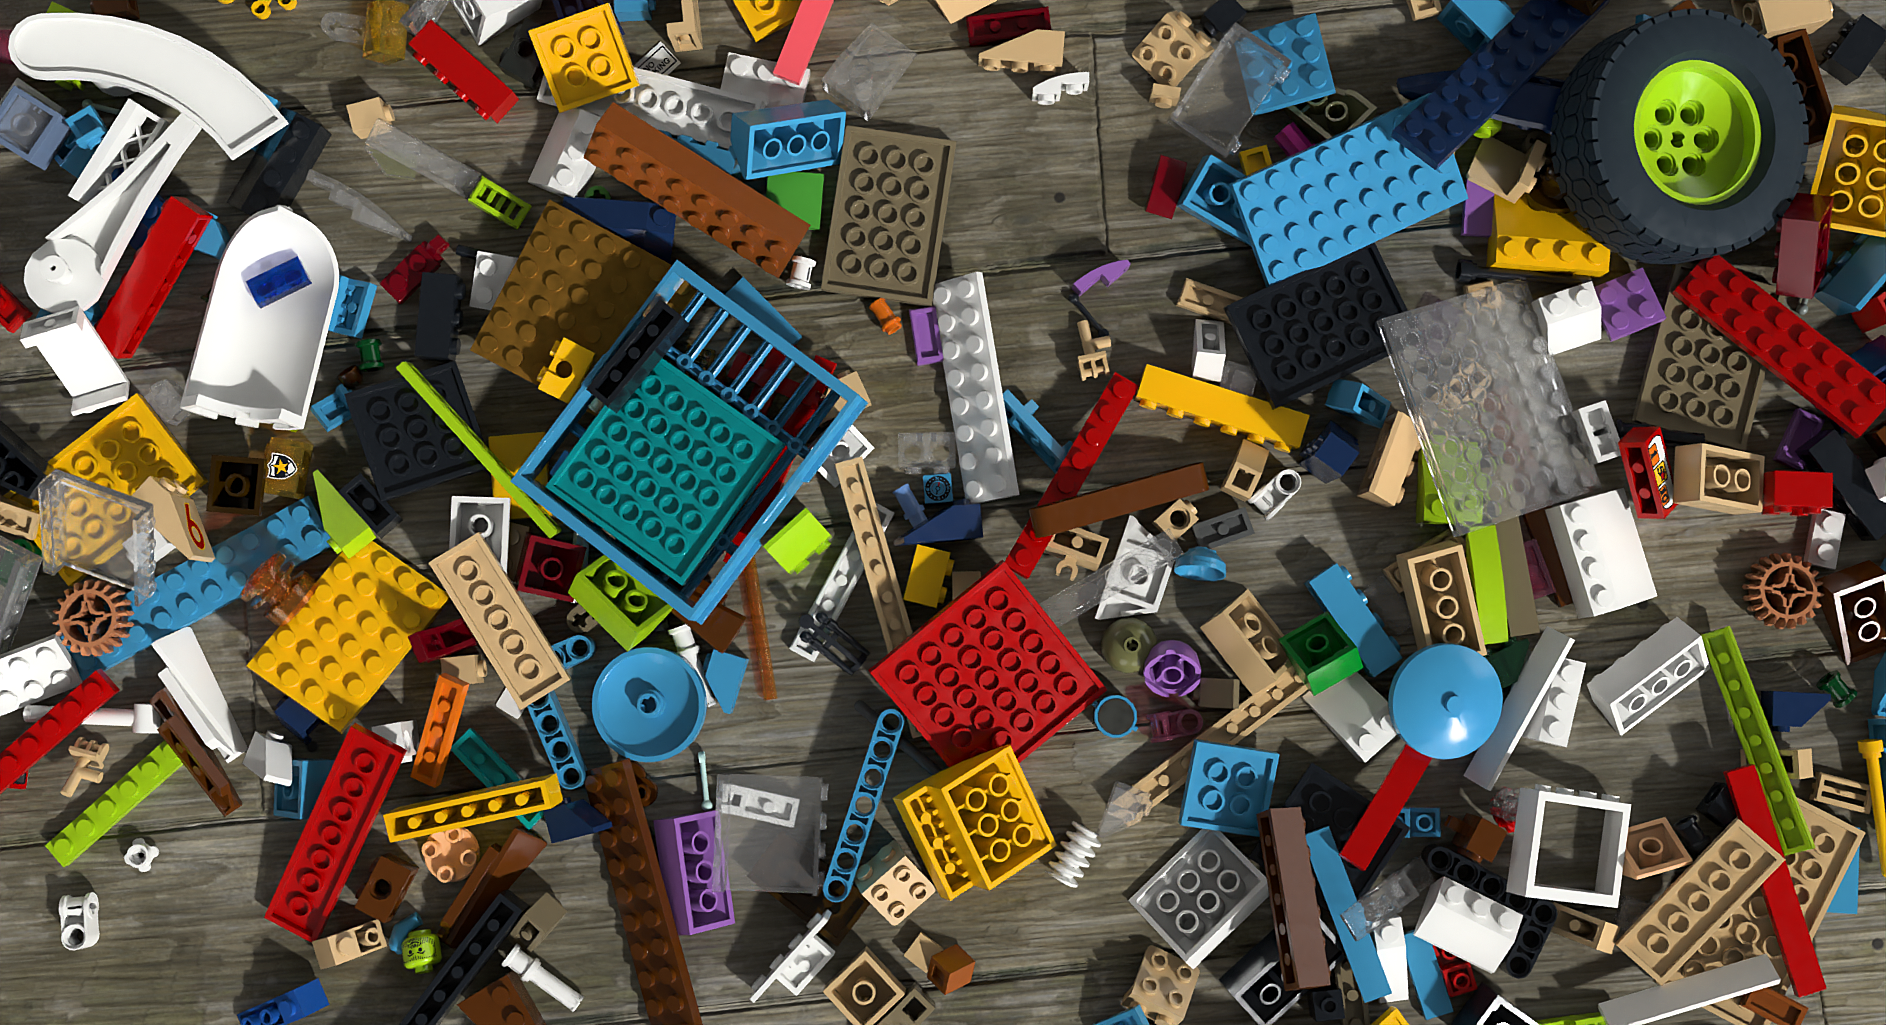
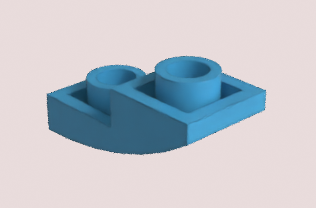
[1397,807,1441,838]

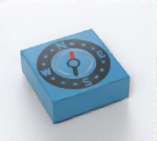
[923,473,953,504]

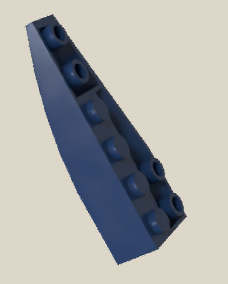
[1396,70,1565,135]

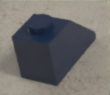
[1761,691,1831,732]
[543,797,613,843]

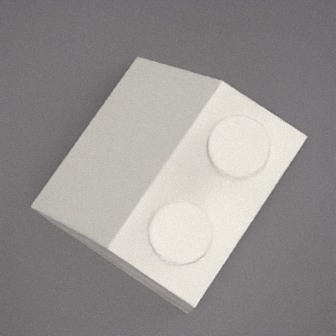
[1528,281,1601,357]

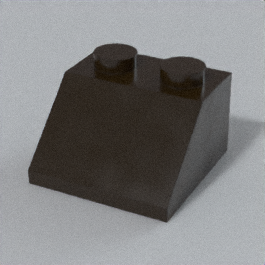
[206,455,267,516]

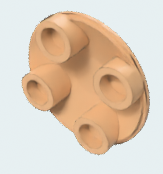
[422,827,480,883]

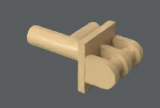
[1077,320,1111,381]
[60,737,109,797]

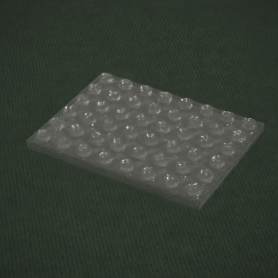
[1377,279,1602,537]

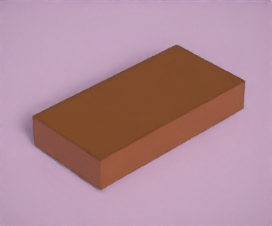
[1739,987,1809,1025]

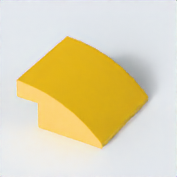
[893,745,1057,901]

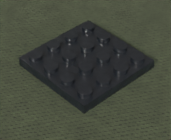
[344,361,486,502]
[1249,762,1410,913]

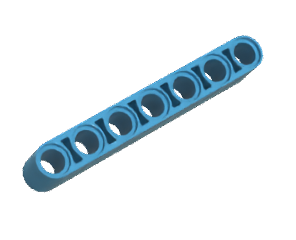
[823,709,905,902]

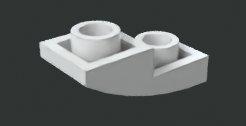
[1032,72,1089,105]

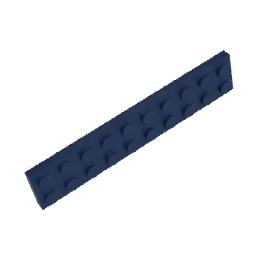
[1391,0,1610,170]

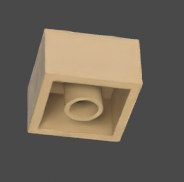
[823,946,906,1025]

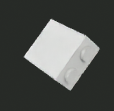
[450,0,542,46]

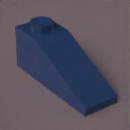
[893,499,983,546]

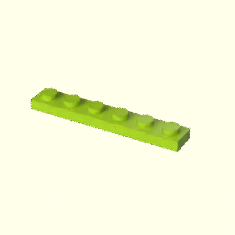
[45,740,183,867]

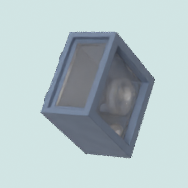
[0,85,72,170]

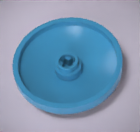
[1388,643,1503,759]
[592,647,707,762]

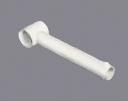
[23,703,161,733]

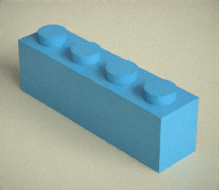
[1304,563,1402,677]

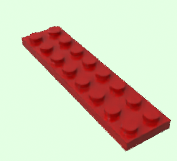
[1671,255,1886,439]
[264,723,407,943]

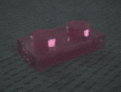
[1523,539,1556,600]

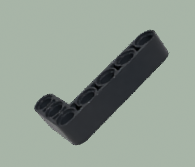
[1421,844,1558,979]

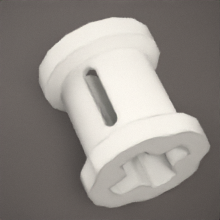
[786,256,816,290]

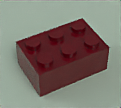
[1772,193,1834,299]

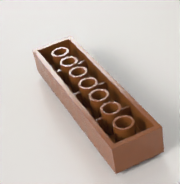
[583,102,811,279]

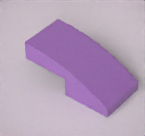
[1072,260,1131,297]

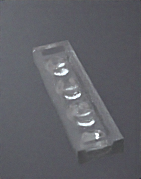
[365,118,481,199]

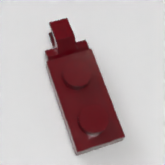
[379,234,450,304]

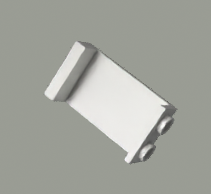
[20,306,130,416]

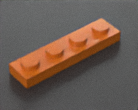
[410,673,470,788]

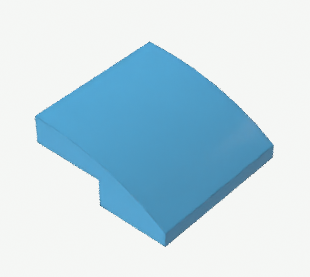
[328,275,377,339]

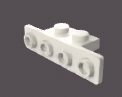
[750,909,835,1003]

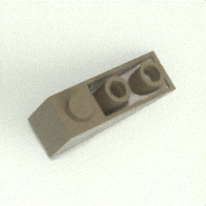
[875,983,935,1025]

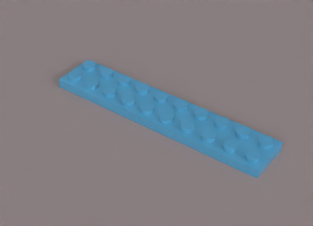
[57,496,332,681]

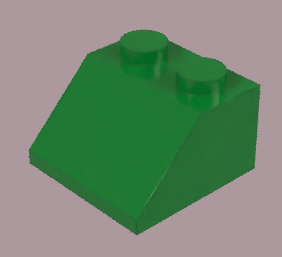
[1278,611,1363,696]

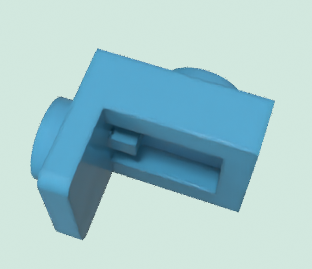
[65,105,108,151]
[311,384,352,432]

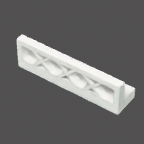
[68,99,169,205]

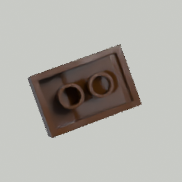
[1815,560,1886,665]

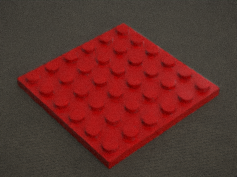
[868,560,1107,768]

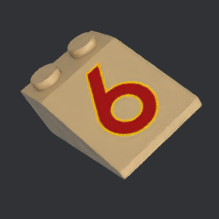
[126,476,215,562]

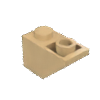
[1220,439,1269,502]
[312,919,387,970]

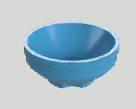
[1174,546,1226,581]

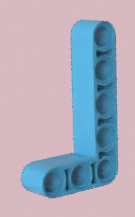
[527,635,597,789]

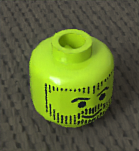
[401,929,442,974]

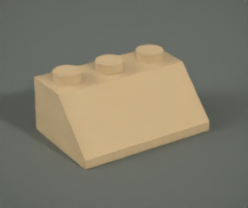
[1357,411,1424,508]
[1200,589,1292,695]

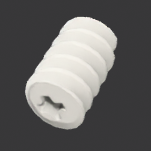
[1045,821,1101,888]

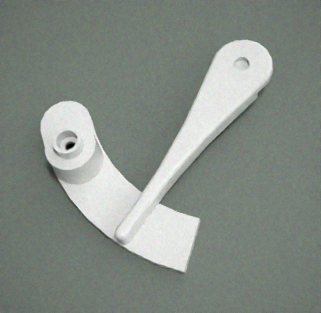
[8,13,289,313]

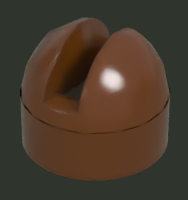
[337,365,363,389]

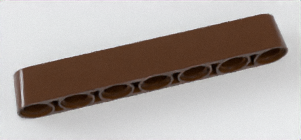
[1029,462,1209,538]

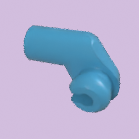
[389,912,423,955]

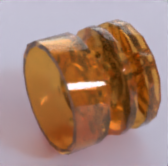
[239,551,319,627]

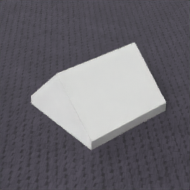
[808,425,874,488]

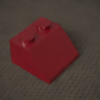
[513,532,587,602]

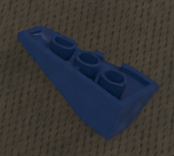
[563,196,676,264]

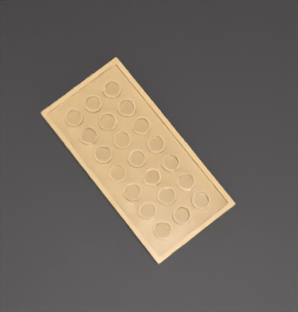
[1653,797,1866,1025]

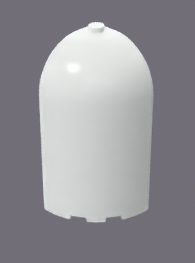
[180,205,339,430]

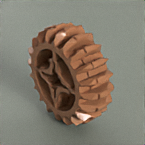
[1742,552,1825,629]
[52,579,135,656]

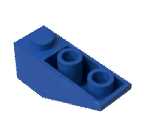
[237,978,330,1025]

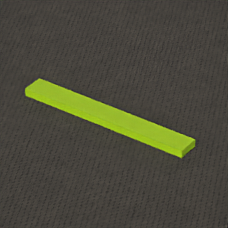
[396,361,562,539]
[1701,626,1815,856]

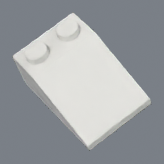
[1302,672,1397,763]

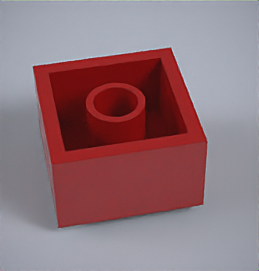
[1761,470,1833,516]

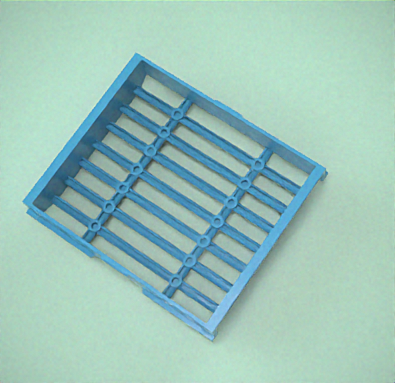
[511,260,868,625]

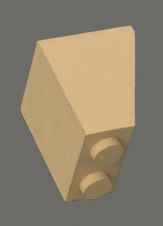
[1731,0,1833,43]

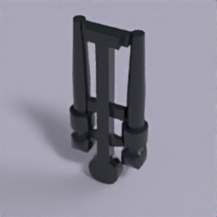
[798,611,870,676]

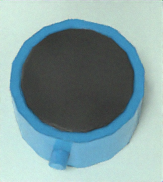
[1092,695,1138,738]

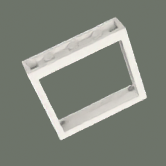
[1506,784,1631,908]

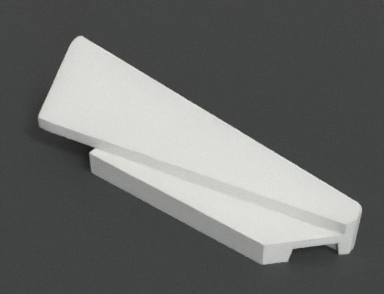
[151,627,248,763]

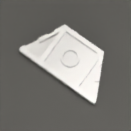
[1094,515,1175,620]

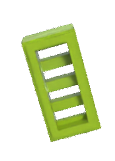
[468,176,532,230]

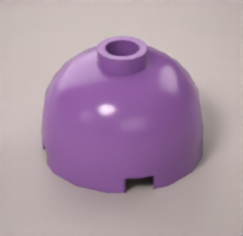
[1143,640,1201,697]

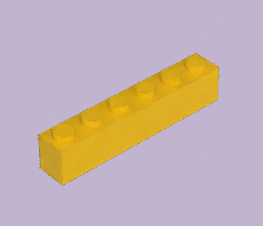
[1134,364,1309,453]
[383,773,563,843]

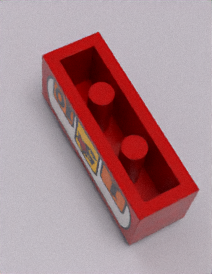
[1618,426,1678,519]

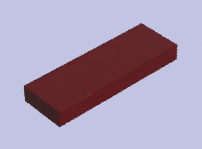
[966,6,1051,46]

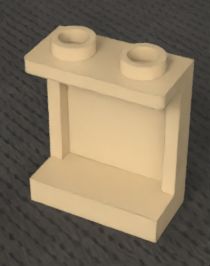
[666,0,703,52]

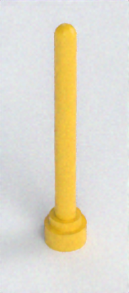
[1857,739,1886,877]

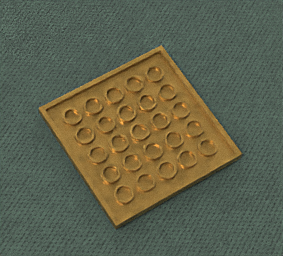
[470,199,697,416]

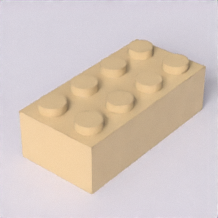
[1396,540,1487,656]

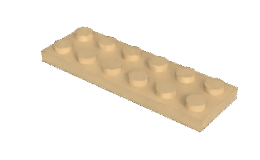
[429,532,572,710]
[1615,817,1786,986]

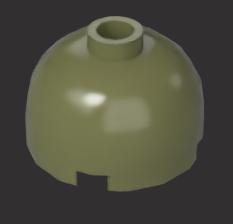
[1101,617,1157,674]

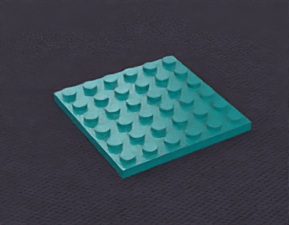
[545,358,786,586]

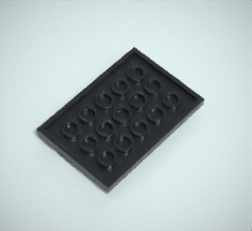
[1223,242,1422,410]

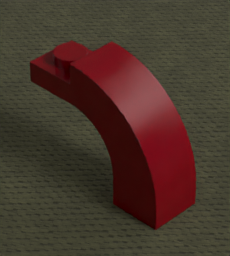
[408,617,479,663]

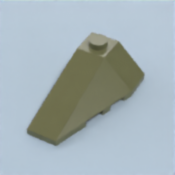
[1282,87,1377,144]

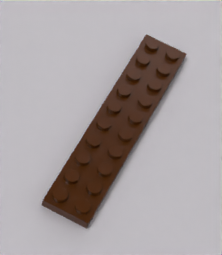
[584,758,703,1025]

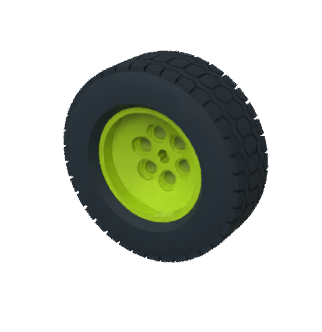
[1551,9,1809,264]

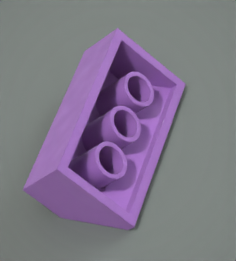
[653,810,735,935]

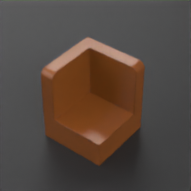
[927,944,976,995]

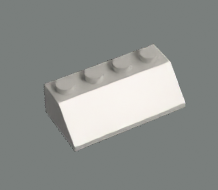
[1587,617,1710,736]

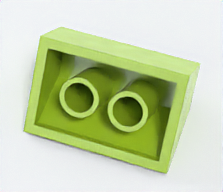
[568,555,673,652]

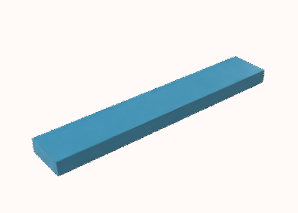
[1305,826,1392,1003]

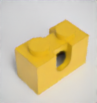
[536,337,596,404]

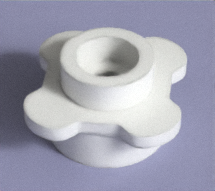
[124,838,159,872]

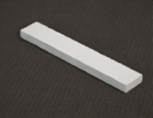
[789,502,895,662]
[1463,626,1575,791]
[1598,954,1781,1025]

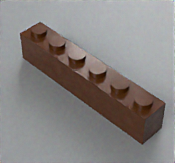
[1256,807,1331,991]

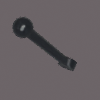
[1068,292,1109,337]

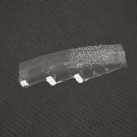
[306,169,413,242]
[1340,856,1436,941]

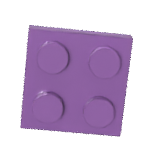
[1594,267,1667,342]

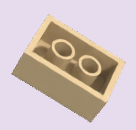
[1673,443,1765,515]

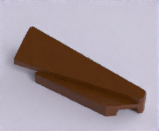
[631,551,746,653]
[149,687,242,817]
[436,825,547,948]

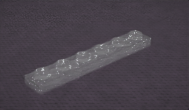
[1039,528,1184,627]

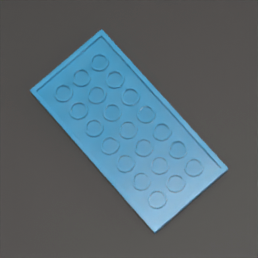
[1229,93,1469,287]

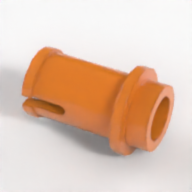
[869,298,902,335]

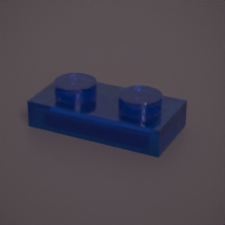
[246,256,312,308]

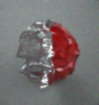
[1490,786,1520,833]

